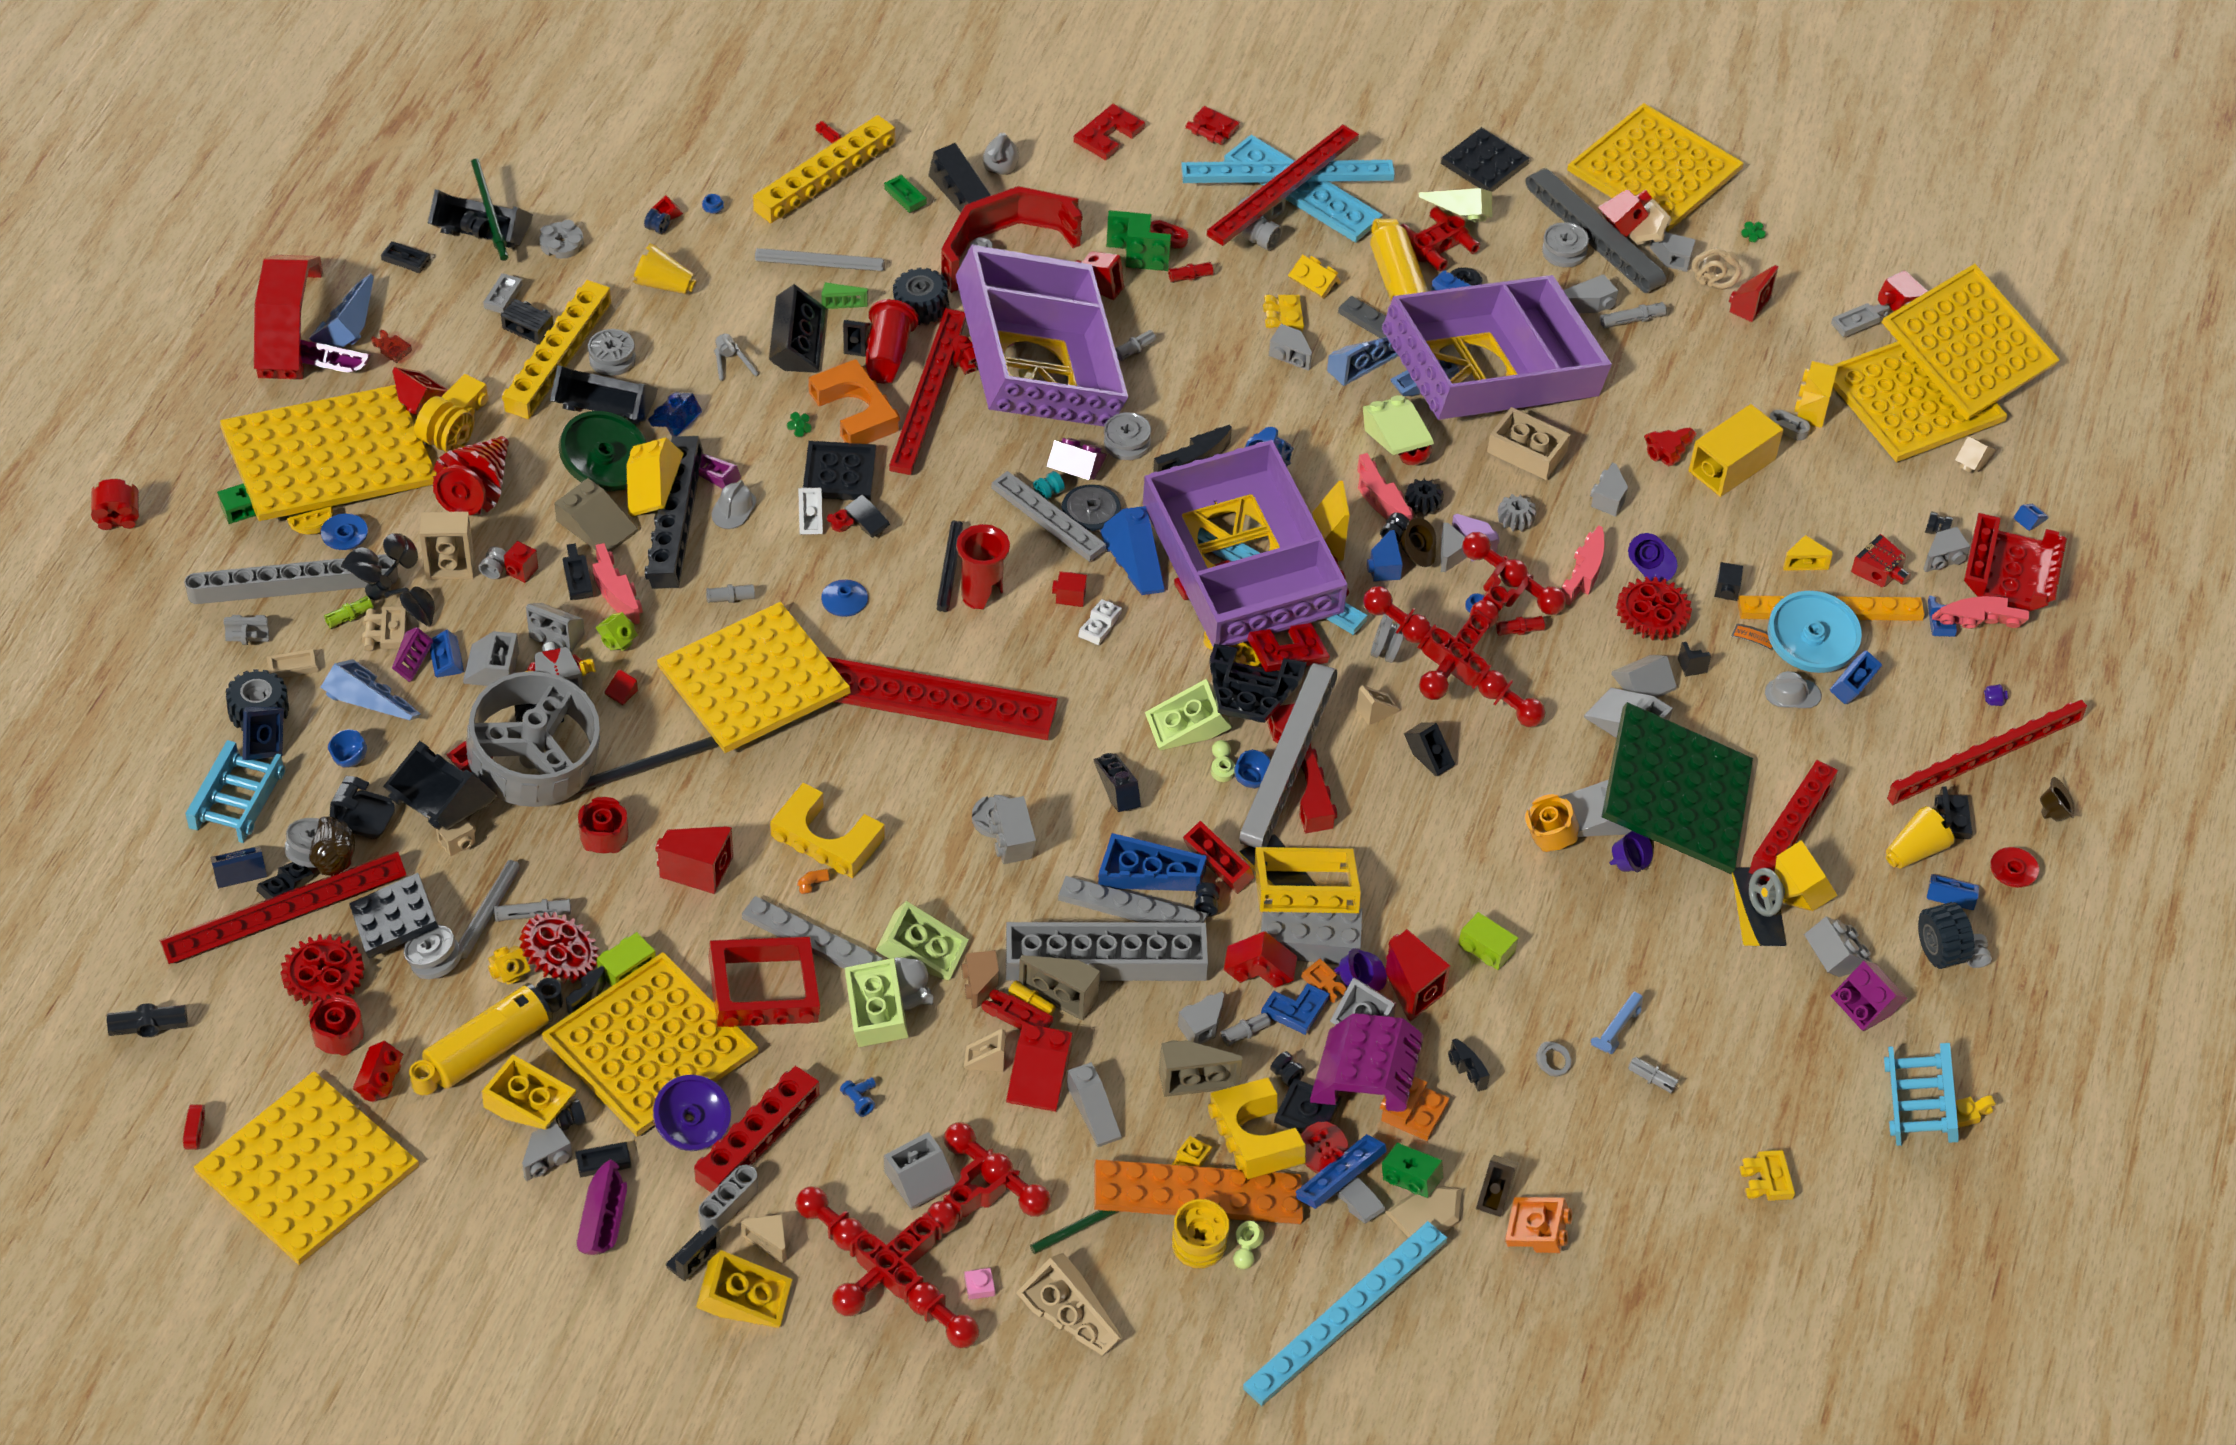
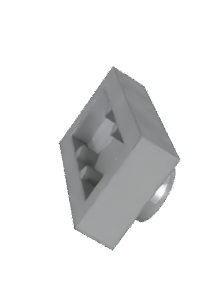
[483,273,523,313]

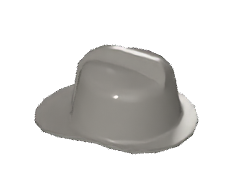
[711,480,756,529]
[1765,671,1821,708]

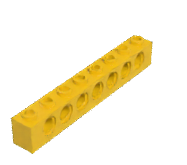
[753,115,895,224]
[502,279,611,420]

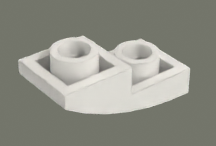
[1078,599,1122,645]

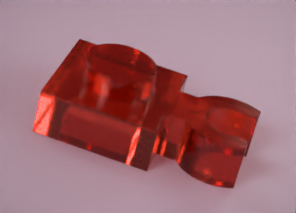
[371,330,412,363]

